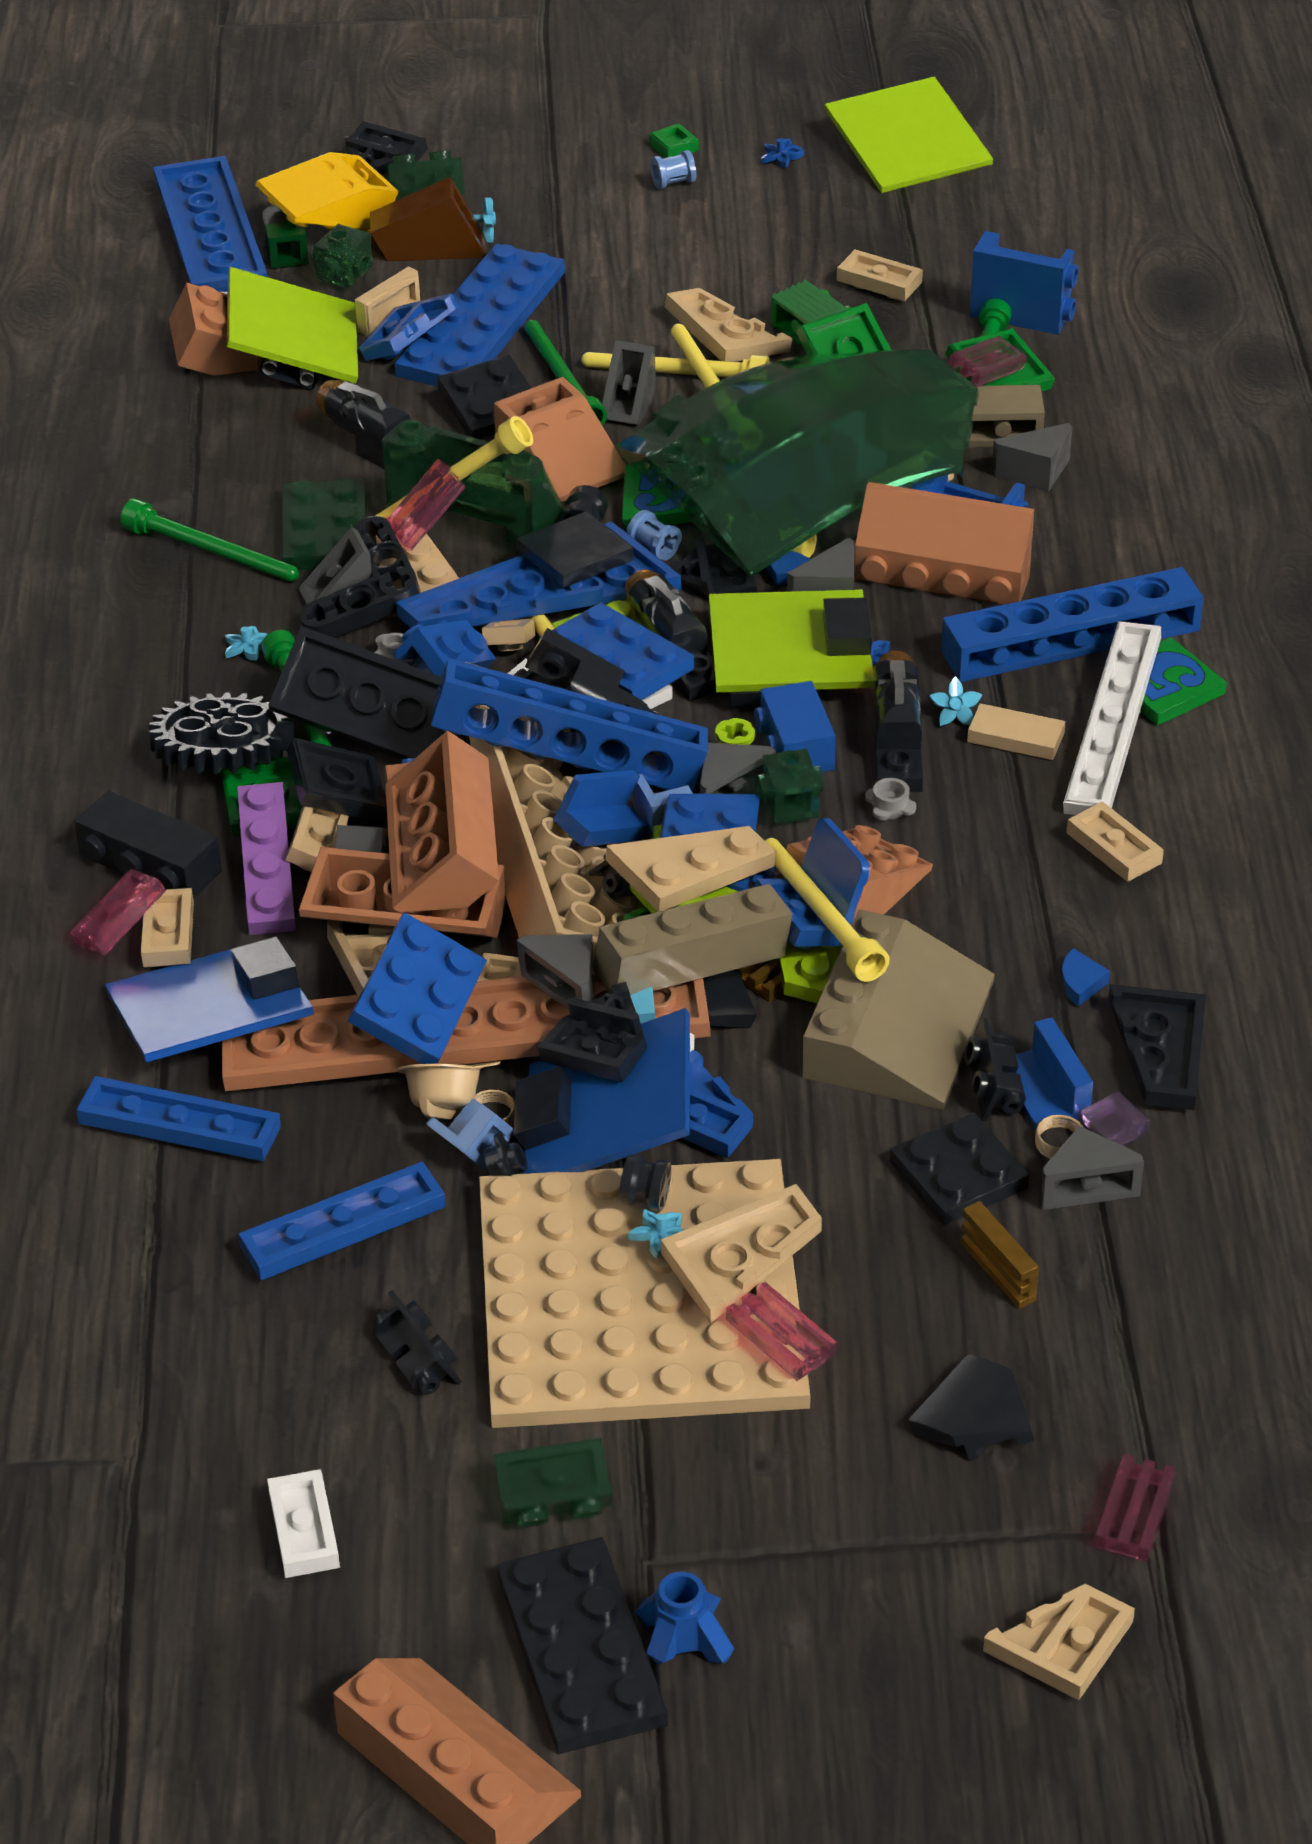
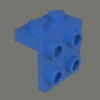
[754,818,870,949]

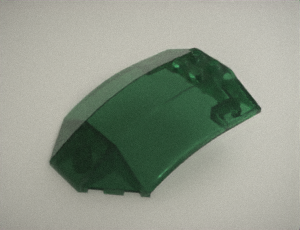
[615,349,979,577]

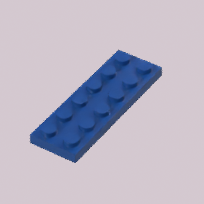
[153,156,268,292]
[395,244,565,387]

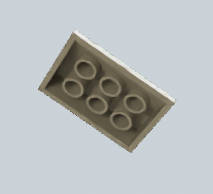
[803,909,995,1110]

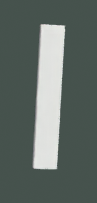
[1063,621,1161,815]

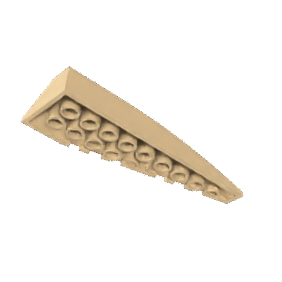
[466,662,645,957]

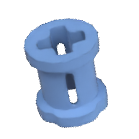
[650,150,696,190]
[626,510,682,561]

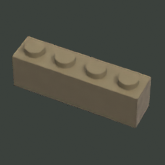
[878,385,1045,449]
[593,884,793,995]

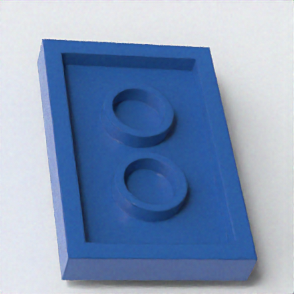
[539,603,694,700]
[347,912,487,1064]

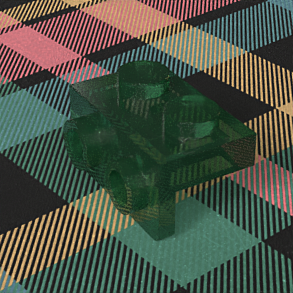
[385,150,465,201]
[493,1438,613,1527]

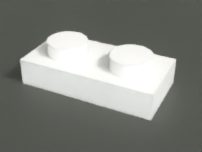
[267,1469,340,1578]

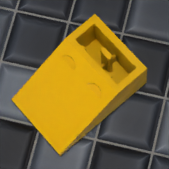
[255,152,399,233]

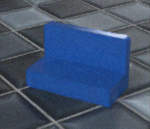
[553,770,650,847]
[1016,1017,1093,1130]

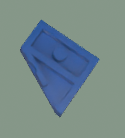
[359,293,459,361]
[682,1050,753,1158]

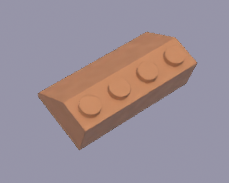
[854,482,1034,604]
[385,730,499,912]
[299,847,506,938]
[333,1658,581,1844]

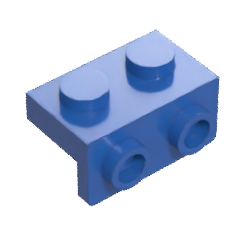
[393,619,496,677]

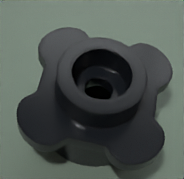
[484,1133,528,1176]

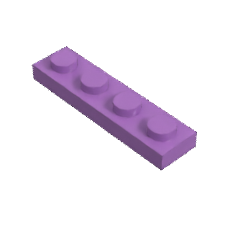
[237,782,296,935]

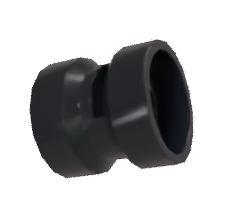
[558,485,608,522]

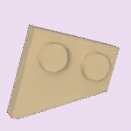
[983,1584,1135,1700]

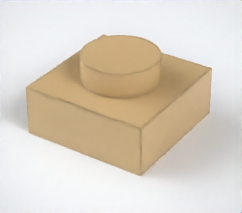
[482,619,536,651]

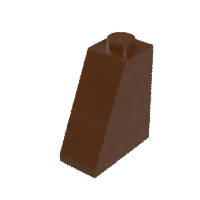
[367,177,486,262]

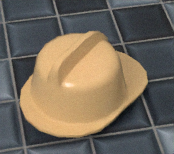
[397,1061,501,1120]

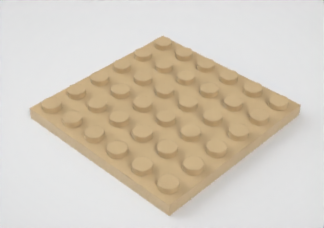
[479,1159,810,1428]

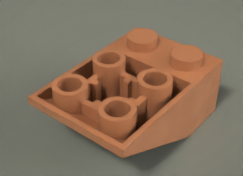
[169,282,257,376]
[494,377,626,503]
[777,825,933,926]

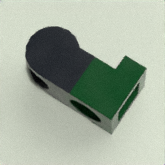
[262,205,309,268]

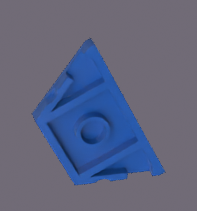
[660,794,760,892]

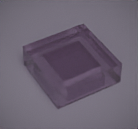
[1078,1091,1149,1146]

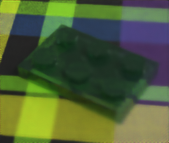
[283,478,366,570]

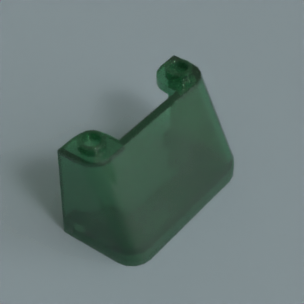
[382,420,564,557]

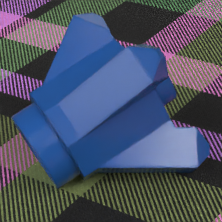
[634,1572,734,1664]

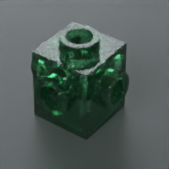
[312,224,373,288]
[756,748,824,824]

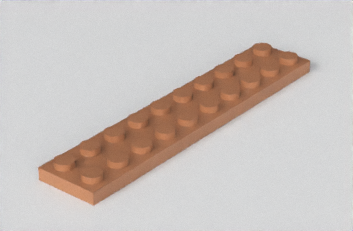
[222,973,711,1091]

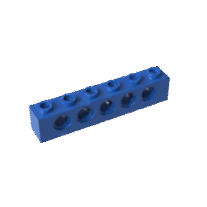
[941,567,1203,682]
[431,658,708,793]

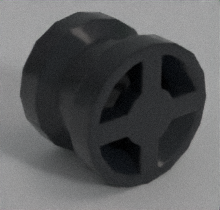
[619,1154,671,1211]

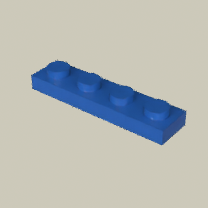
[76,1076,281,1162]
[238,1161,446,1280]

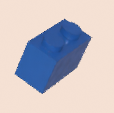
[754,681,836,779]

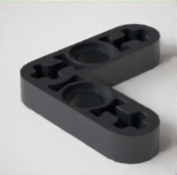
[300,516,421,638]

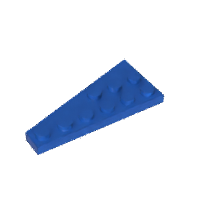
[396,521,681,628]

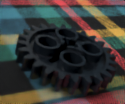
[149,692,294,774]

